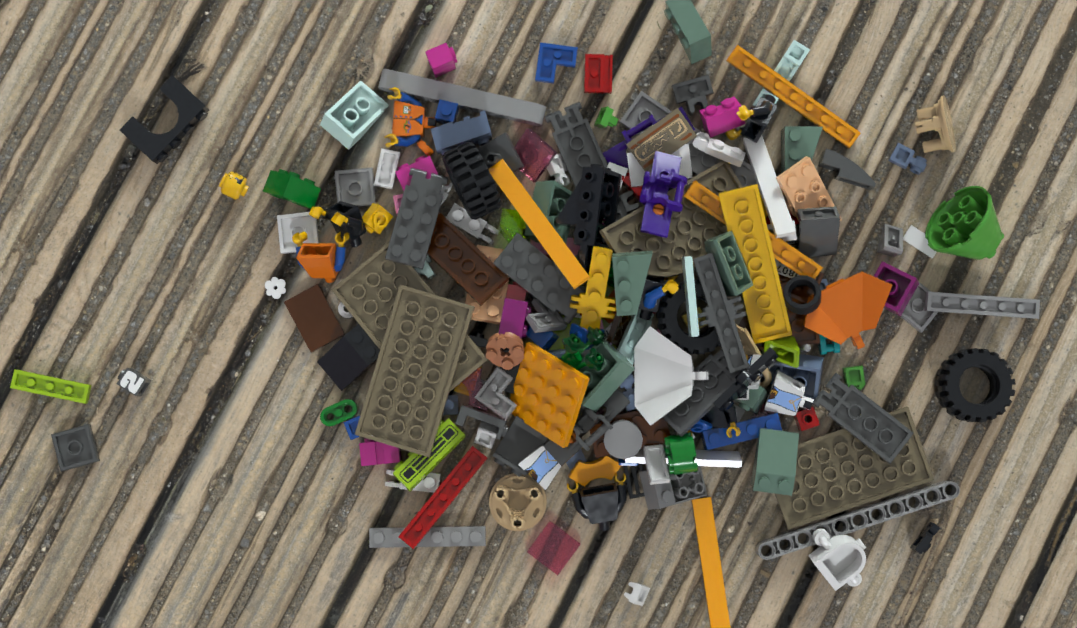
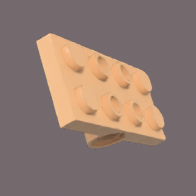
[776,156,842,221]
[465,245,510,325]

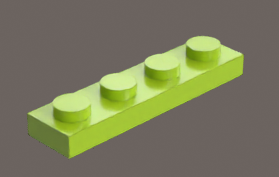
[10,369,92,404]

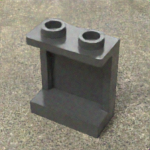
[795,206,840,257]
[455,405,509,440]

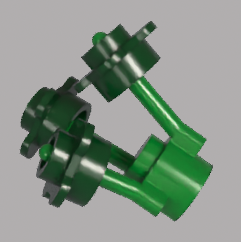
[561,326,605,371]

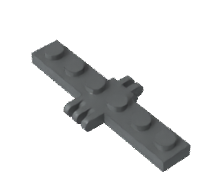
[693,253,749,373]

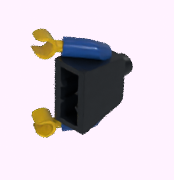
[639,275,679,320]

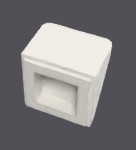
[474,421,499,449]

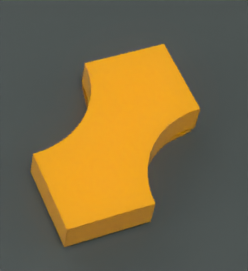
[568,455,621,487]

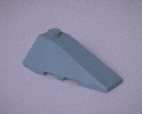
[760,354,824,401]

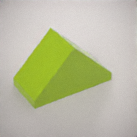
[764,336,800,368]

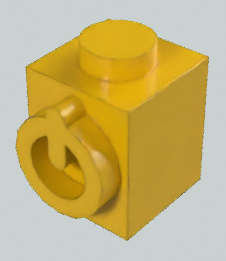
[362,203,394,235]

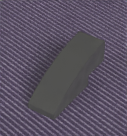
[818,149,876,190]

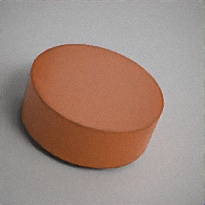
[416,139,434,157]

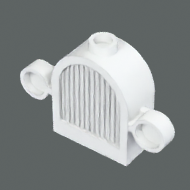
[808,529,866,591]

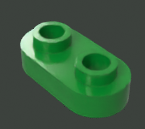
[320,399,358,426]

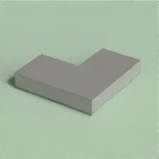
[526,298,567,333]
[474,366,518,421]

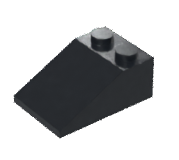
[317,324,380,391]

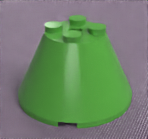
[925,186,1004,260]

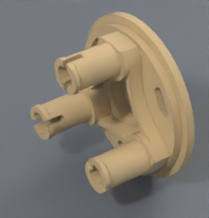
[915,95,956,153]
[489,473,547,531]

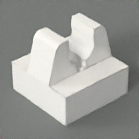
[624,582,650,606]

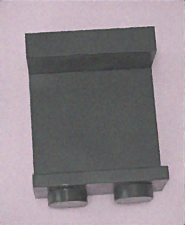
[492,416,548,477]

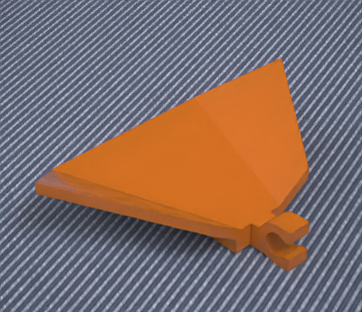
[803,271,892,350]

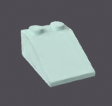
[320,81,389,150]

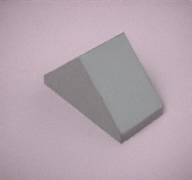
[877,224,903,257]

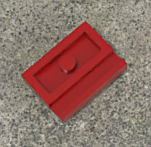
[584,54,613,94]

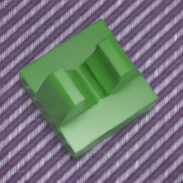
[594,107,619,128]

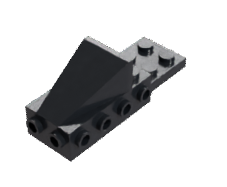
[556,164,621,286]

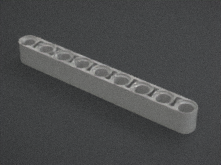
[378,69,546,126]

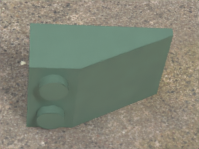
[751,428,799,496]

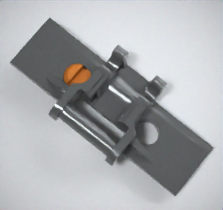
[544,388,631,466]

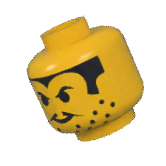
[219,171,249,200]

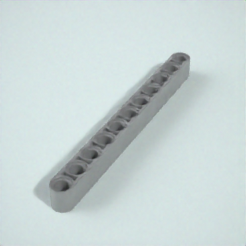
[755,481,960,560]

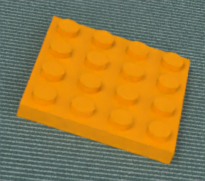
[510,342,590,448]

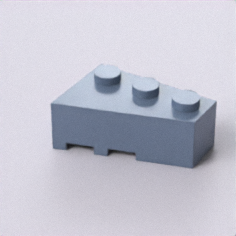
[431,110,492,156]

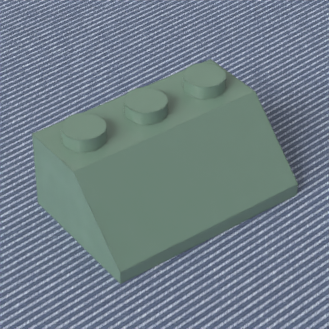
[524,180,573,244]
[704,230,753,297]
[579,339,635,412]

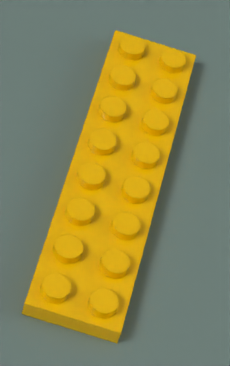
[718,184,792,344]

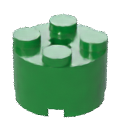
[664,432,698,475]

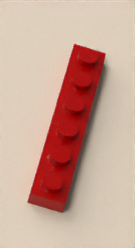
[398,446,488,549]

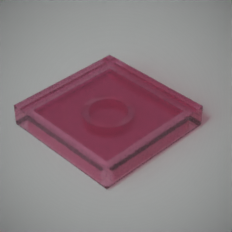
[515,128,557,183]
[527,521,581,575]

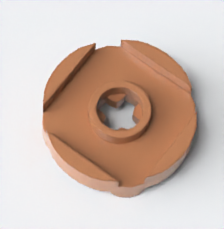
[485,332,525,370]

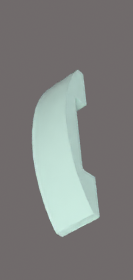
[753,40,810,106]

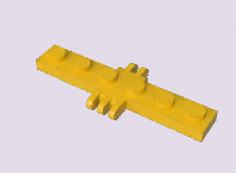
[569,246,616,330]

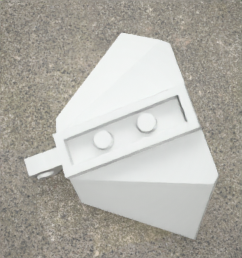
[634,326,709,426]

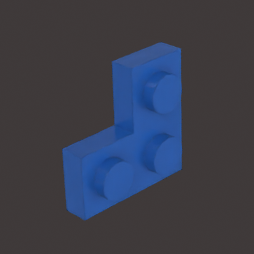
[535,43,578,84]

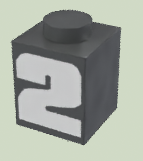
[117,368,151,396]

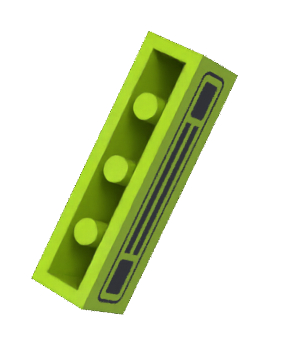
[393,418,465,492]

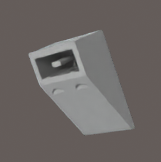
[639,465,707,510]

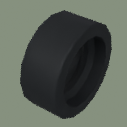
[783,275,821,315]

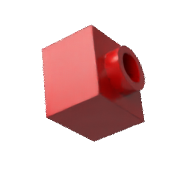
[794,407,820,431]

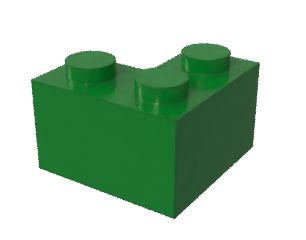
[263,169,321,209]

